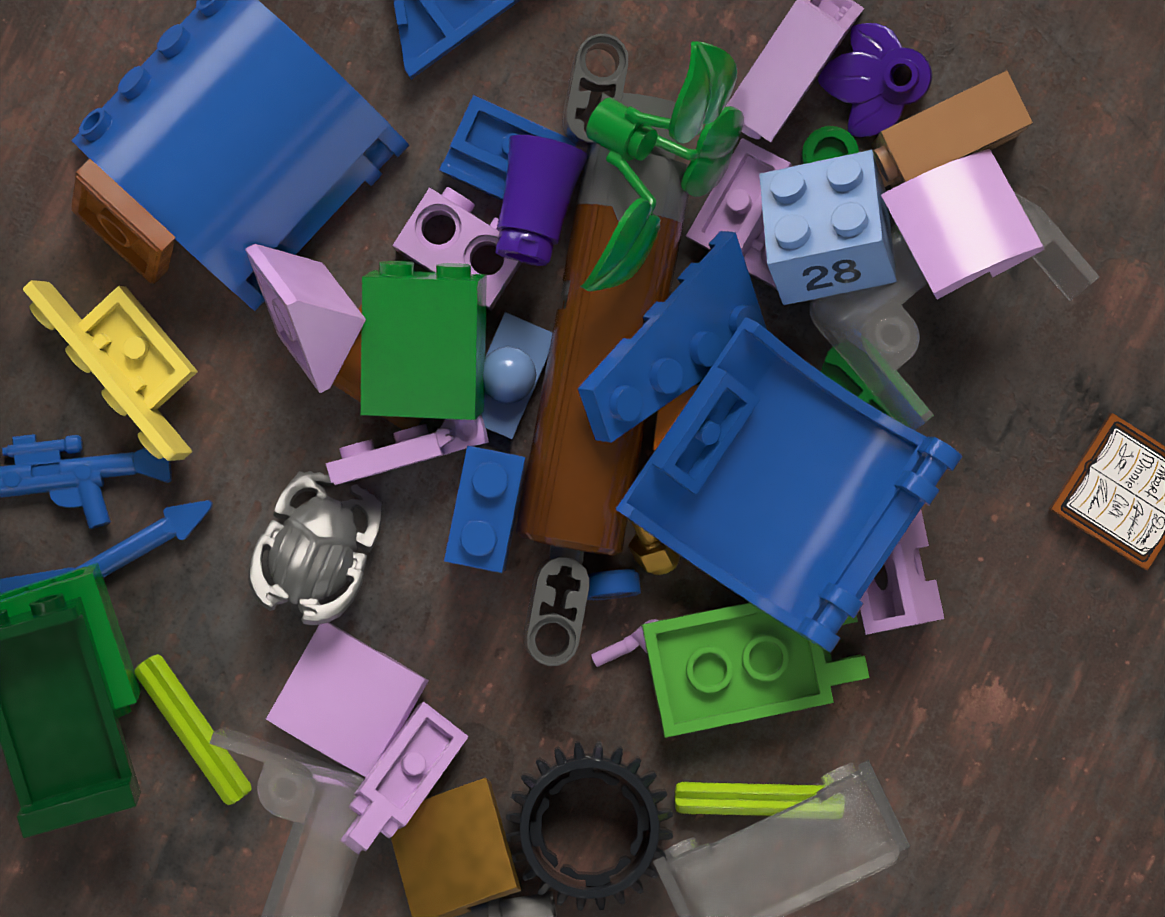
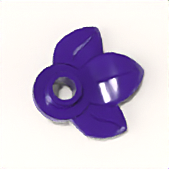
[818,23,932,137]

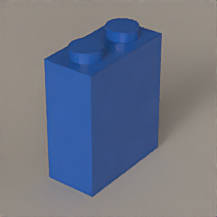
[444,445,528,573]

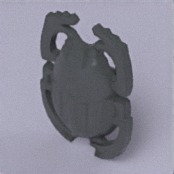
[248,471,382,625]

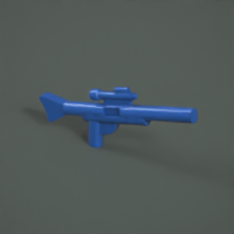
[0,434,172,529]

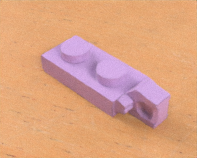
[326,414,489,485]
[340,702,468,854]

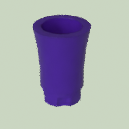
[495,134,588,266]

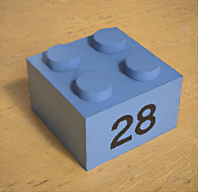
[759,150,897,305]

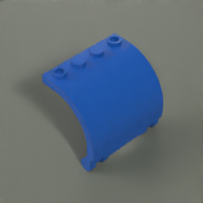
[71,0,410,311]
[615,317,963,653]

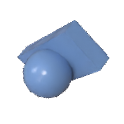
[482,312,552,439]

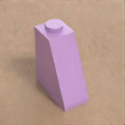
[726,0,864,142]

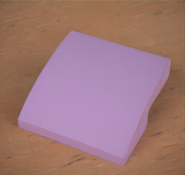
[686,138,793,290]
[881,149,1045,299]
[266,622,429,777]

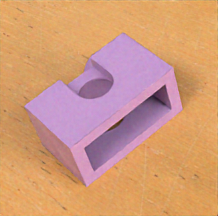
[860,510,944,635]

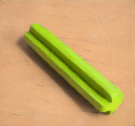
[134,654,252,805]
[675,782,844,817]

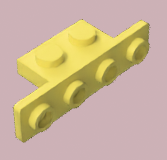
[23,280,198,461]

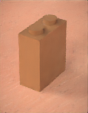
[871,71,1033,189]

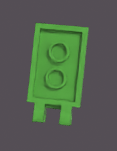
[641,602,869,738]

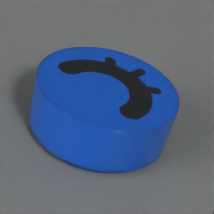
[587,569,641,600]

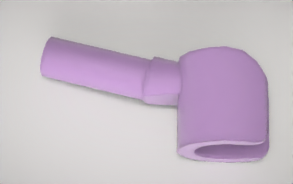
[591,619,659,667]

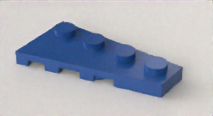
[578,231,767,443]

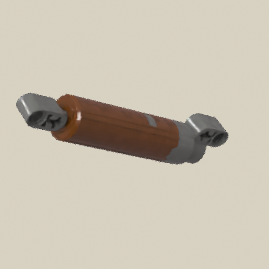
[515,34,689,666]

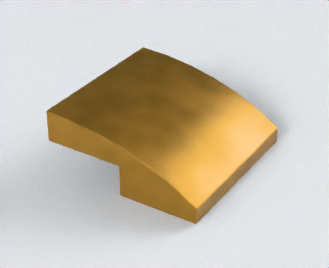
[391,778,521,917]

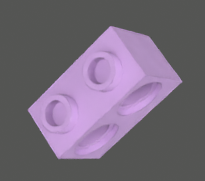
[392,187,522,311]

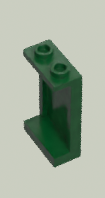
[0,593,141,838]

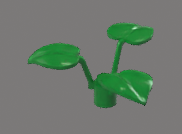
[580,41,744,292]

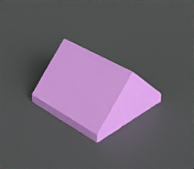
[245,244,366,393]

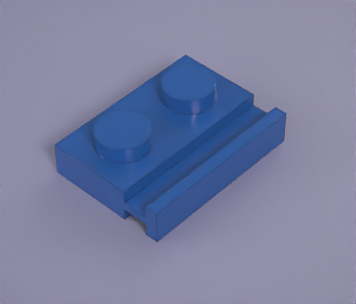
[439,95,577,201]

